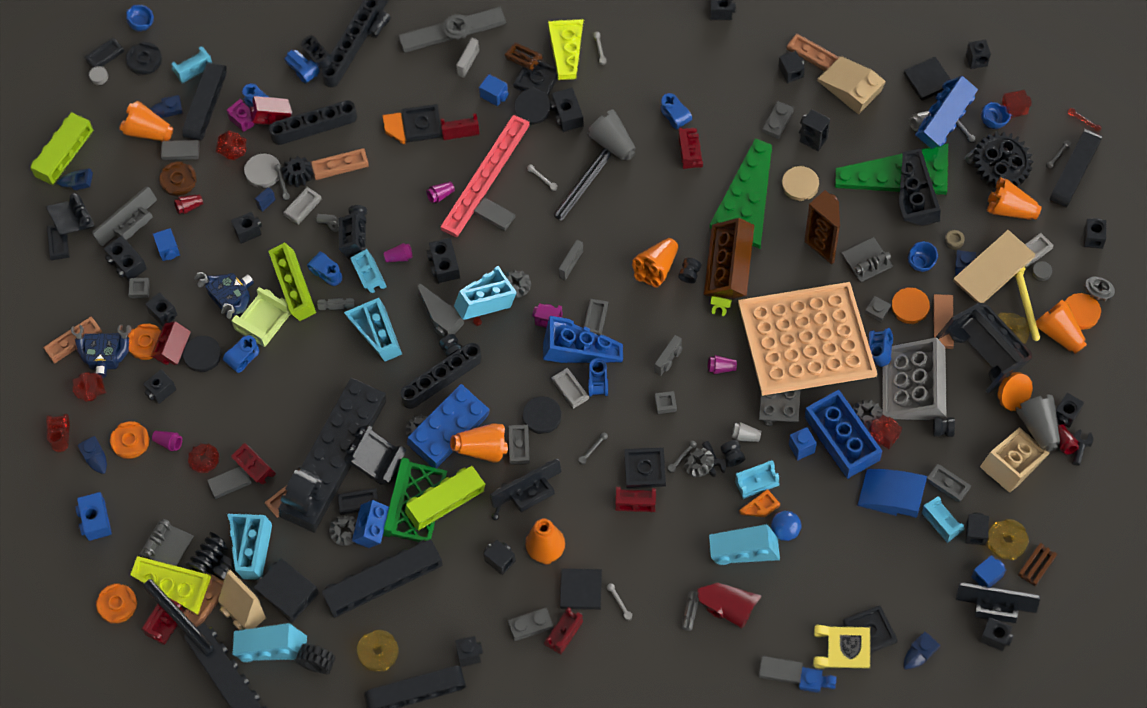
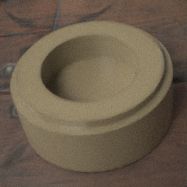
[945,230,965,250]

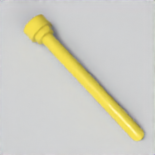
[1014,266,1040,341]

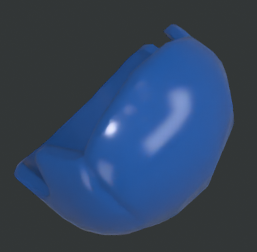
[126,5,154,31]
[981,102,1011,129]
[907,241,938,272]
[771,511,802,541]

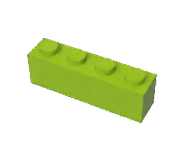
[30,112,93,185]
[269,243,316,321]
[405,466,485,531]

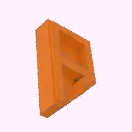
[383,113,406,144]
[739,489,780,517]

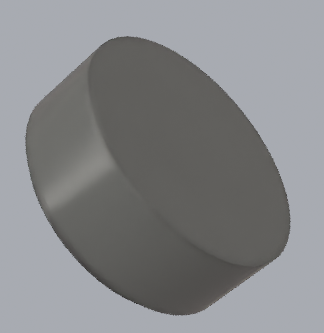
[1032,261,1052,281]

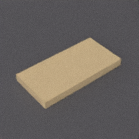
[953,230,1035,303]

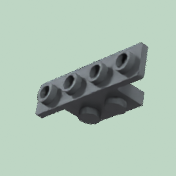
[92,186,157,246]

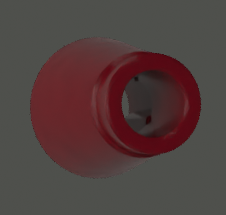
[174,194,203,214]
[1058,425,1079,455]

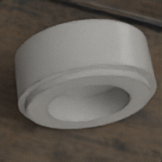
[89,67,108,85]

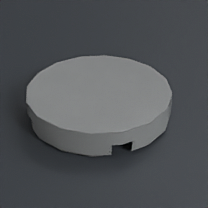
[244,153,280,188]

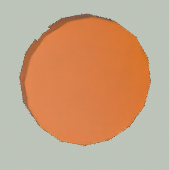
[891,288,930,324]
[1065,293,1101,330]
[127,323,161,360]
[998,372,1033,411]
[110,421,150,459]
[96,584,137,623]

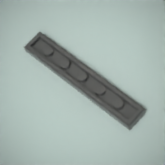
[399,7,506,53]

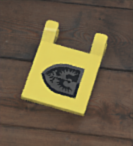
[814,625,870,669]

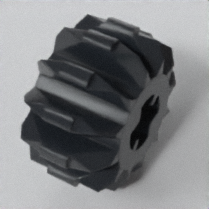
[282,155,313,188]

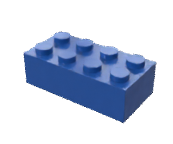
[407,384,490,468]
[804,390,882,479]

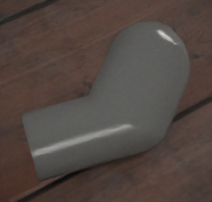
[317,214,339,232]

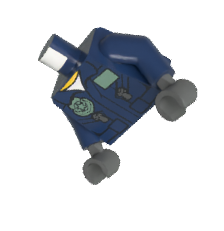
[194,272,254,319]
[71,324,132,378]

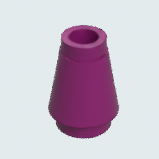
[426,182,455,203]
[384,243,413,263]
[708,355,737,374]
[152,430,182,451]

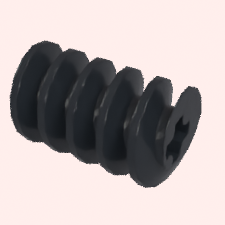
[186,532,228,575]

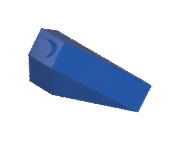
[543,316,623,363]

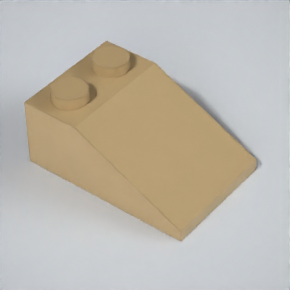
[817,56,886,115]
[980,427,1049,493]
[218,570,266,630]

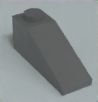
[418,284,464,337]

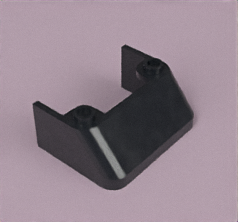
[936,303,1032,393]

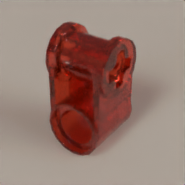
[47,414,70,452]

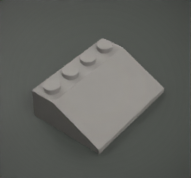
[883,338,946,420]

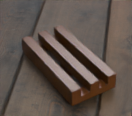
[504,42,543,71]
[1018,543,1058,586]

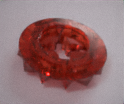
[188,443,219,473]

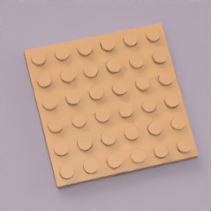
[738,282,877,396]

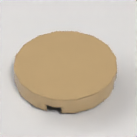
[782,166,819,201]

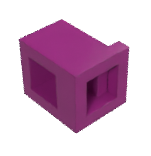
[227,99,255,132]
[532,303,563,328]

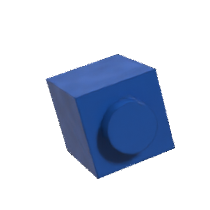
[479,74,509,106]
[153,228,180,261]
[789,427,816,460]
[972,555,1006,587]

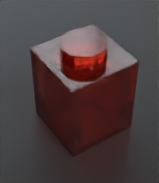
[1001,89,1032,118]

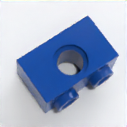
[76,492,112,541]
[352,500,389,548]

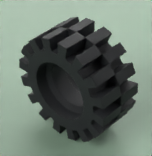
[295,643,336,674]

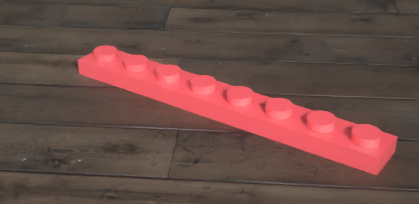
[441,115,529,238]

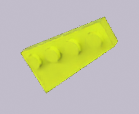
[548,19,583,80]
[130,556,211,615]

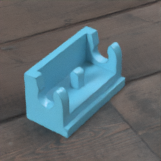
[171,46,212,83]
[351,249,387,293]
[735,460,779,499]
[922,496,965,543]

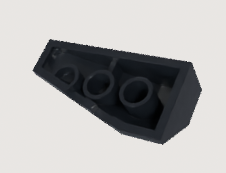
[899,148,941,225]

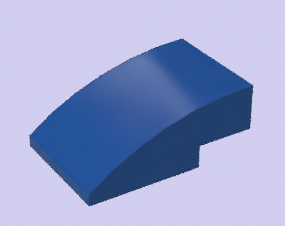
[858,469,927,518]

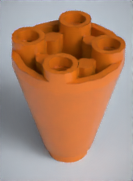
[120,101,174,141]
[987,177,1042,220]
[632,238,678,288]
[1036,299,1087,354]
[450,423,508,463]
[525,519,565,565]

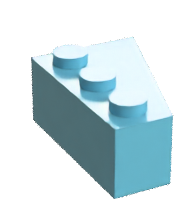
[454,266,517,320]
[344,298,402,361]
[228,514,272,580]
[709,524,780,565]
[233,623,307,662]

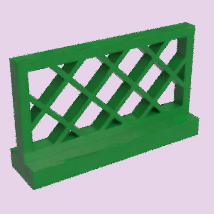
[383,457,447,542]

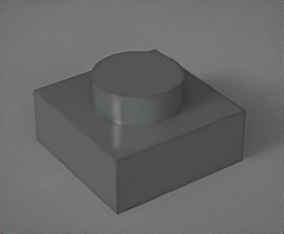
[128,278,150,298]
[865,296,891,322]
[655,391,677,414]

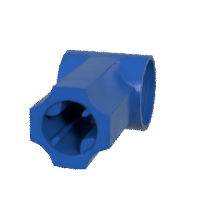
[285,50,320,83]

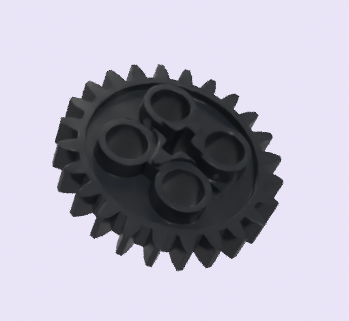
[972,131,1033,188]

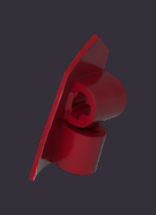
[698,583,761,629]

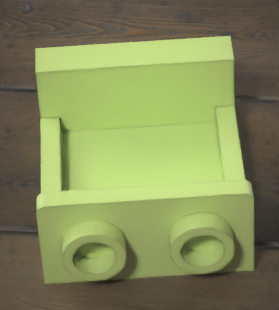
[232,287,291,347]

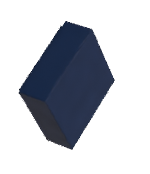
[255,187,275,212]

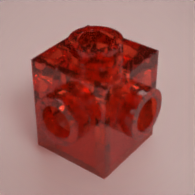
[216,130,247,161]
[73,372,106,402]
[870,414,902,449]

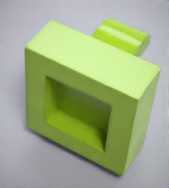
[710,296,732,316]

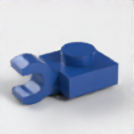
[799,668,836,693]

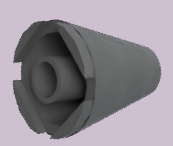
[586,109,636,160]
[1016,394,1060,452]

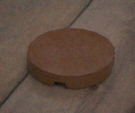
[159,161,197,196]

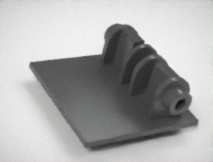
[841,237,893,282]
[759,389,801,426]
[140,519,194,566]

